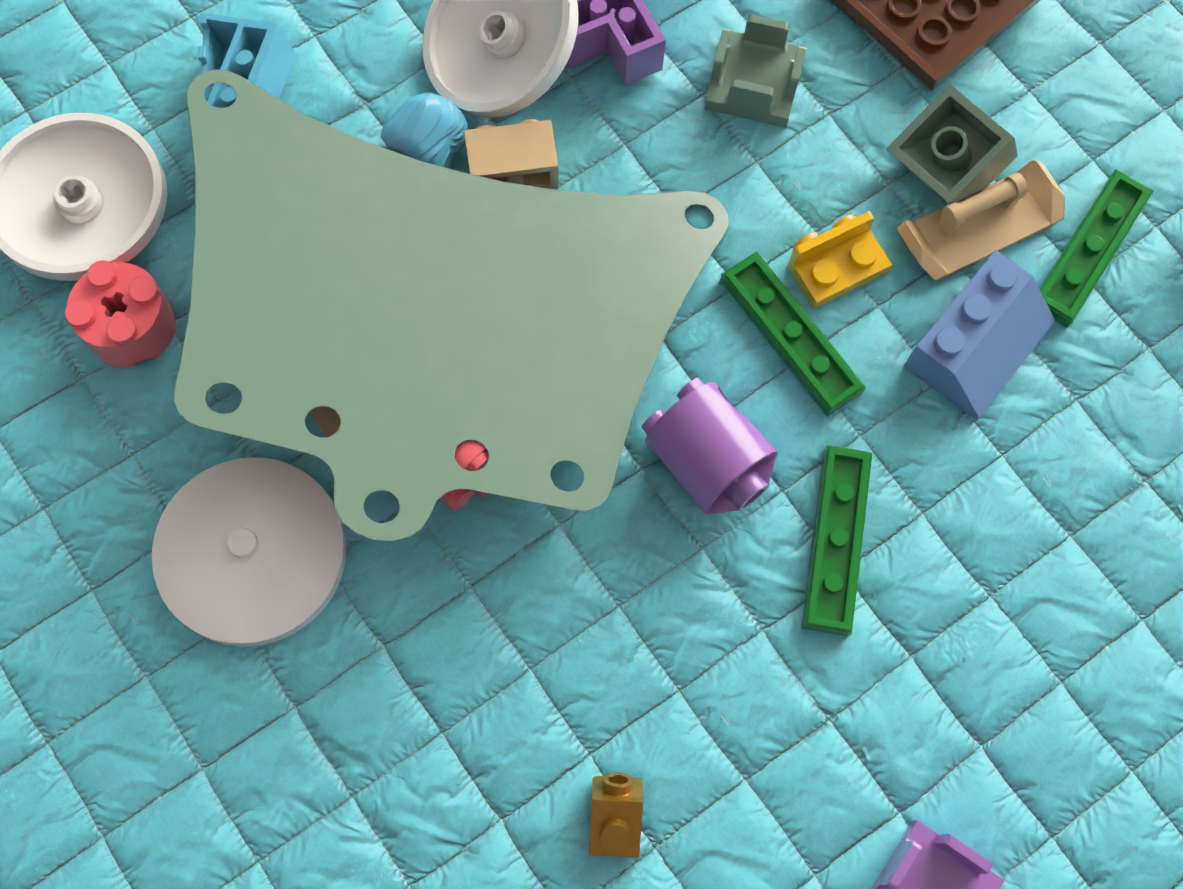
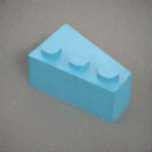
[198,13,296,108]

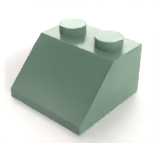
[886,84,1018,205]

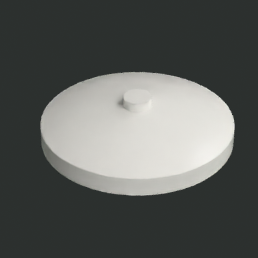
[422,0,578,118]
[0,113,167,281]
[152,457,346,647]

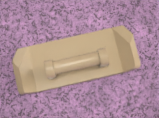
[897,160,1065,281]

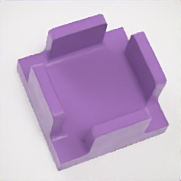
[872,820,1005,889]

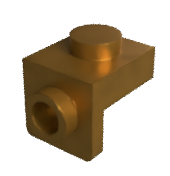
[589,773,643,858]

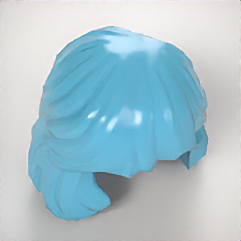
[380,92,468,169]

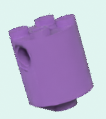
[641,378,778,515]

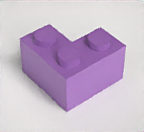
[566,0,666,85]

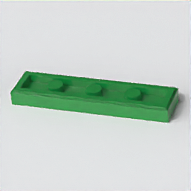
[1039,169,1154,328]
[720,251,866,417]
[802,445,873,637]

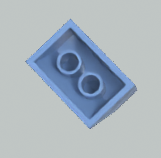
[904,250,1055,421]

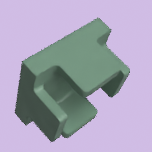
[704,14,807,128]

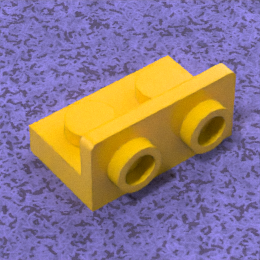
[787,211,893,309]

